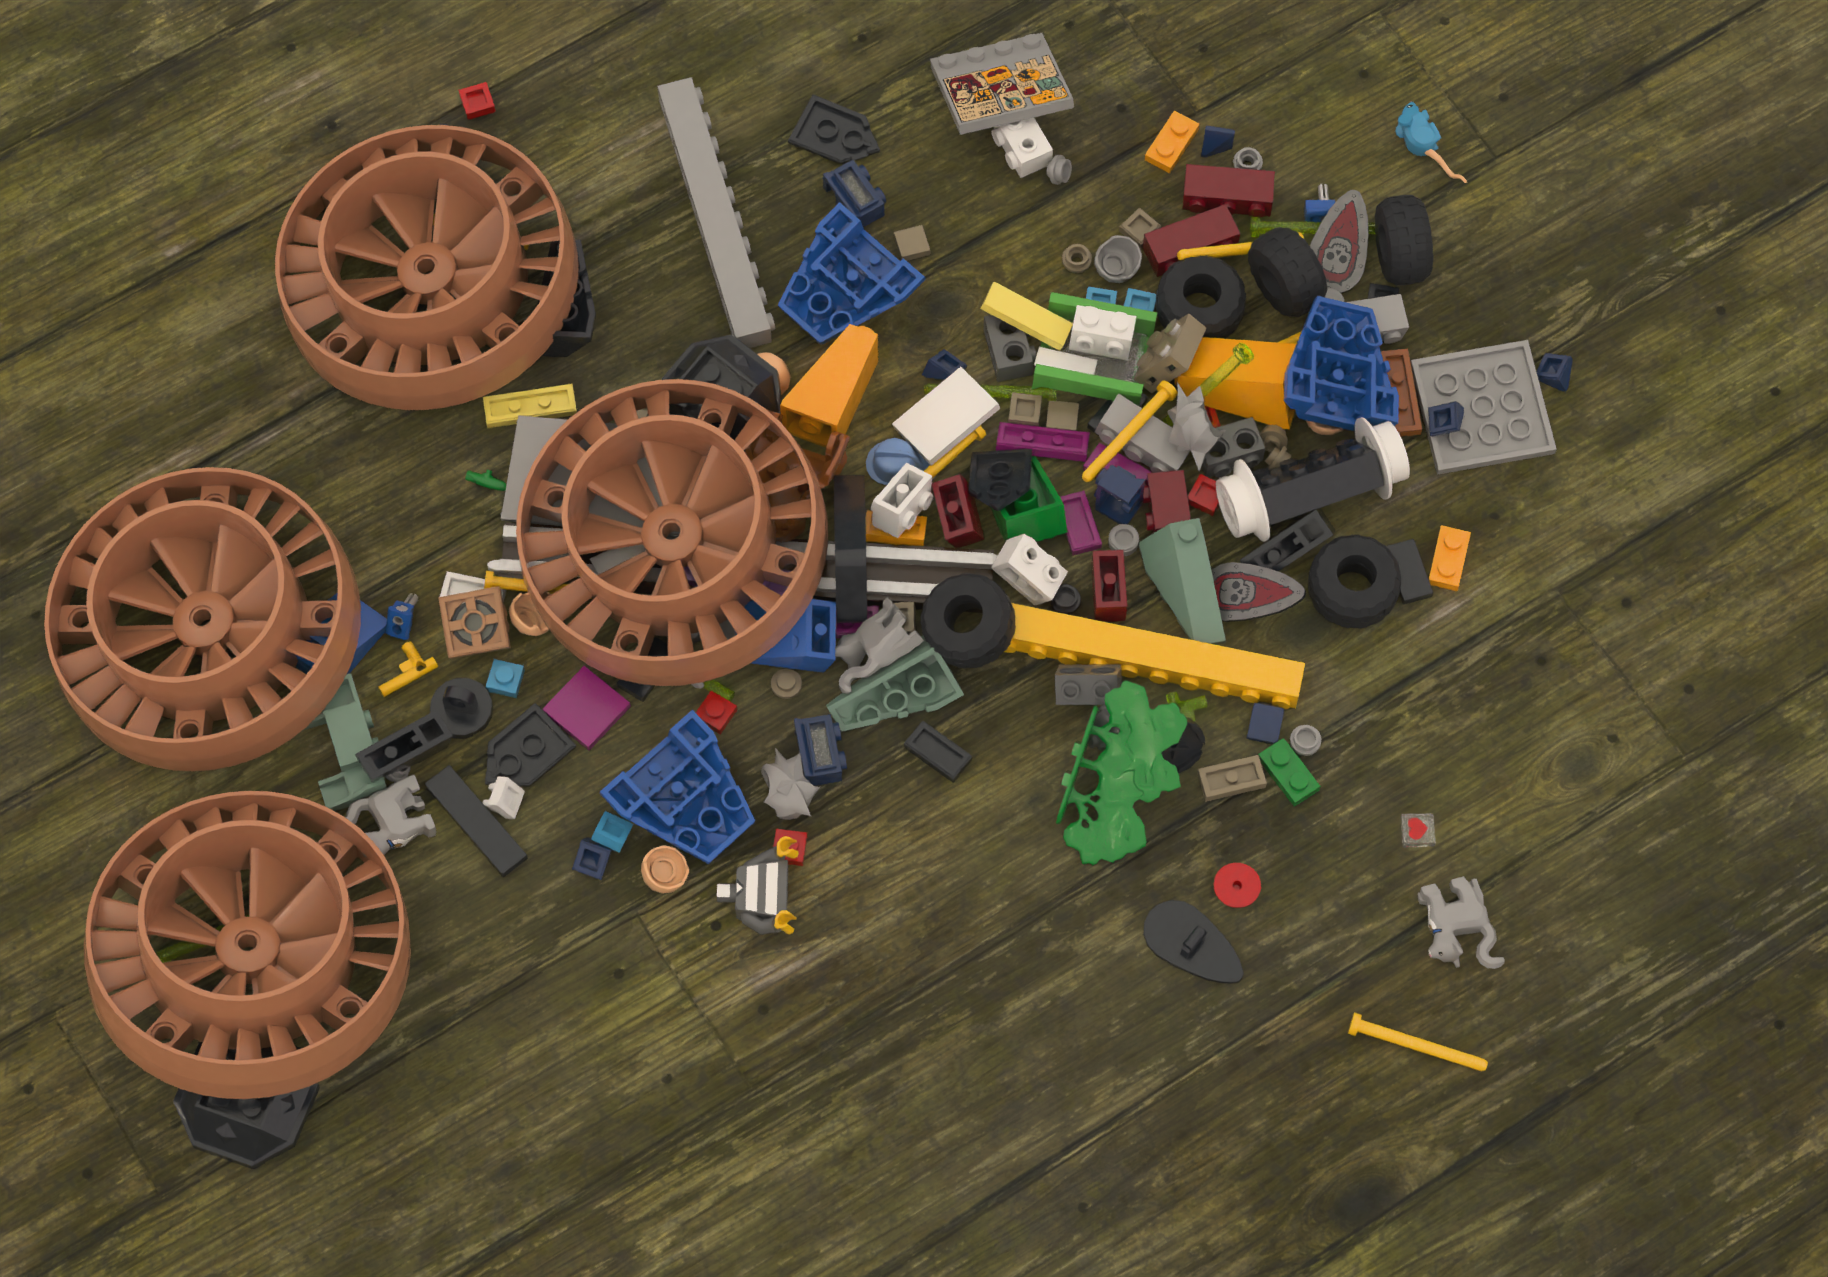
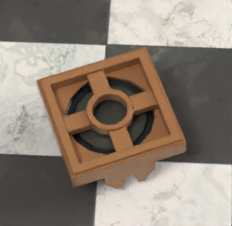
[438,586,511,659]

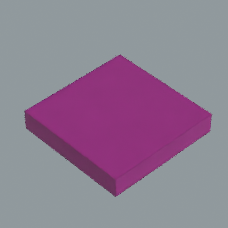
[542,666,631,751]

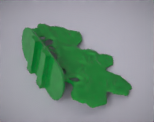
[1056,680,1187,865]

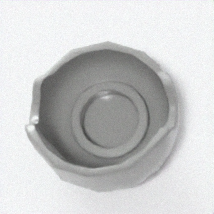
[1094,235,1142,283]

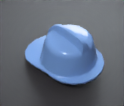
[866,438,936,485]

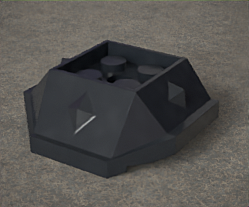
[661,334,782,452]
[173,1042,320,1169]

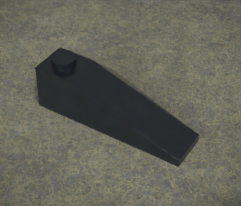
[538,240,596,357]

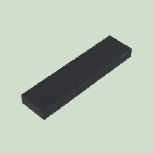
[425,765,528,878]

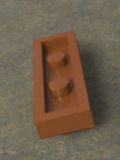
[1381,349,1422,437]

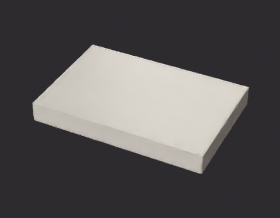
[892,367,1000,466]

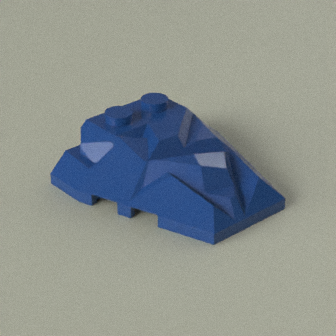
[778,202,925,345]
[1284,296,1399,431]
[599,710,755,864]

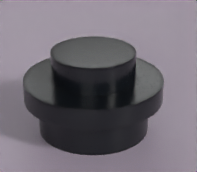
[1050,584,1081,614]

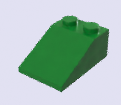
[990,456,1067,542]

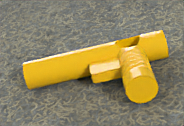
[378,641,438,697]

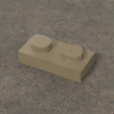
[1197,755,1267,802]

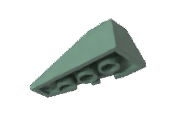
[1139,518,1226,645]
[826,635,964,731]

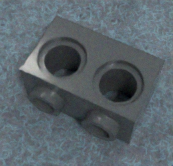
[983,315,1036,382]
[1201,417,1265,477]
[1055,664,1122,705]

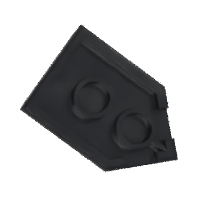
[788,95,880,164]
[968,449,1032,511]
[485,703,577,787]

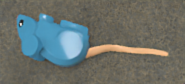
[1395,102,1467,183]

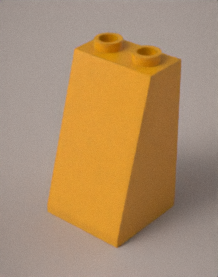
[780,324,878,447]
[1174,337,1296,429]

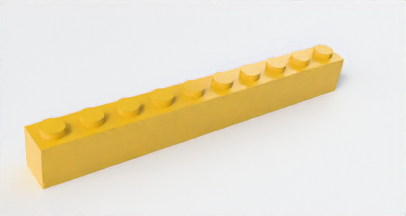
[1004,603,1305,709]

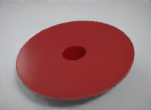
[1214,863,1261,908]

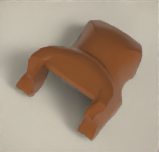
[745,410,850,543]

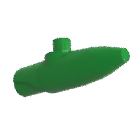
[465,470,507,491]

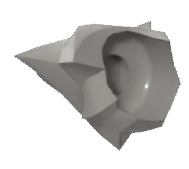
[1167,382,1225,471]
[761,748,820,820]

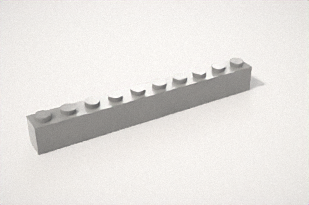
[658,77,775,348]

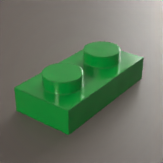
[1258,738,1321,807]

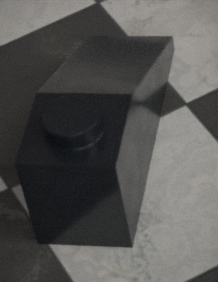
[1240,508,1336,571]
[355,710,453,782]

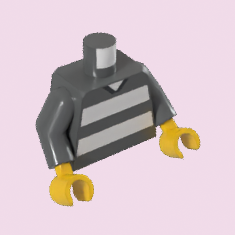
[717,836,799,935]

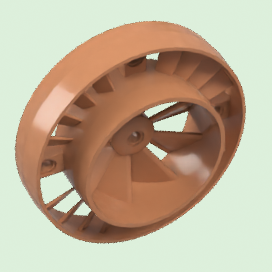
[275,125,579,410]
[516,379,828,686]
[44,467,361,771]
[84,791,411,1099]

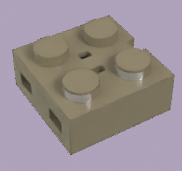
[1134,313,1206,393]

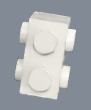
[992,118,1053,178]
[1069,305,1136,361]
[871,463,933,538]
[991,534,1068,605]

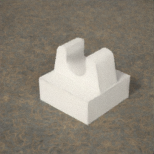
[483,777,525,819]

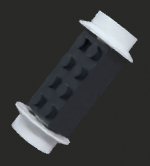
[1216,417,1410,542]

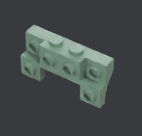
[302,673,386,811]

